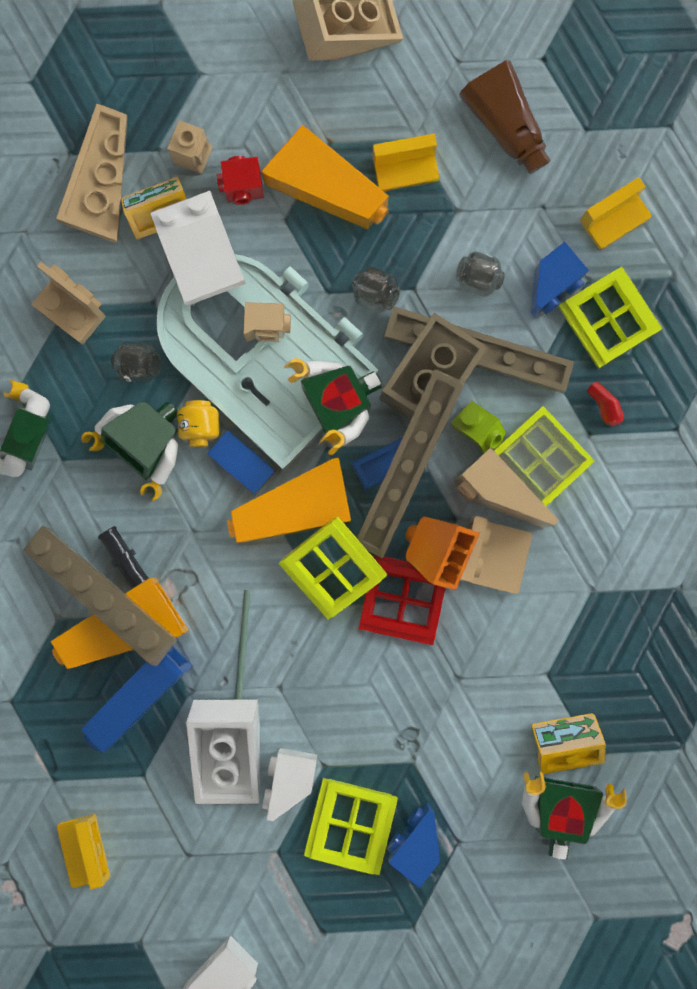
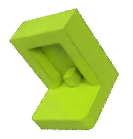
[451,400,506,454]

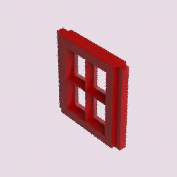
[358,554,446,645]

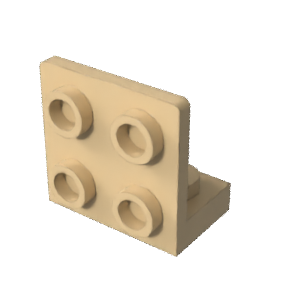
[31,261,106,345]
[460,516,532,594]

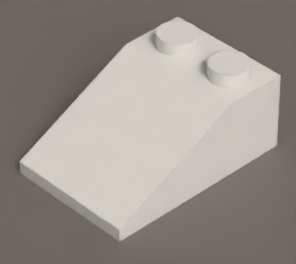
[151,191,246,306]
[186,700,260,804]

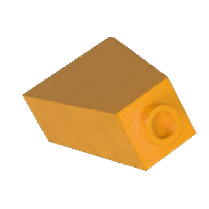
[262,124,389,230]
[227,458,351,544]
[50,578,189,669]

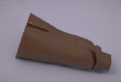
[459,60,551,174]

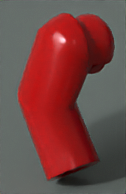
[587,382,624,426]

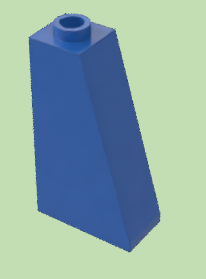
[81,646,193,753]

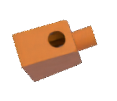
[405,517,480,590]

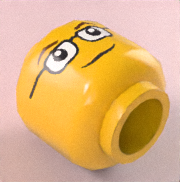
[177,400,219,447]

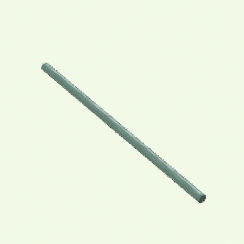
[235,590,251,700]

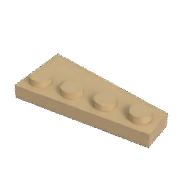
[56,104,127,244]

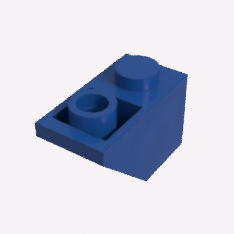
[530,241,589,317]
[387,803,440,888]

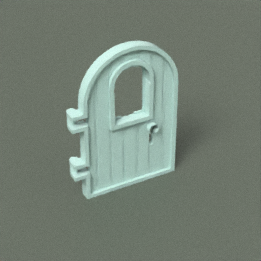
[157,254,378,471]

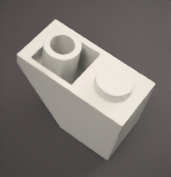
[262,748,318,821]

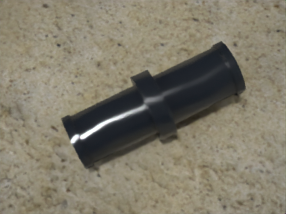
[98,526,149,590]

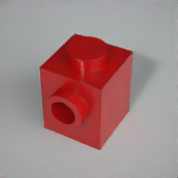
[216,156,264,205]

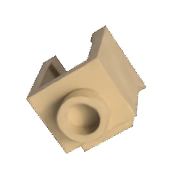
[167,120,213,174]
[244,302,291,342]

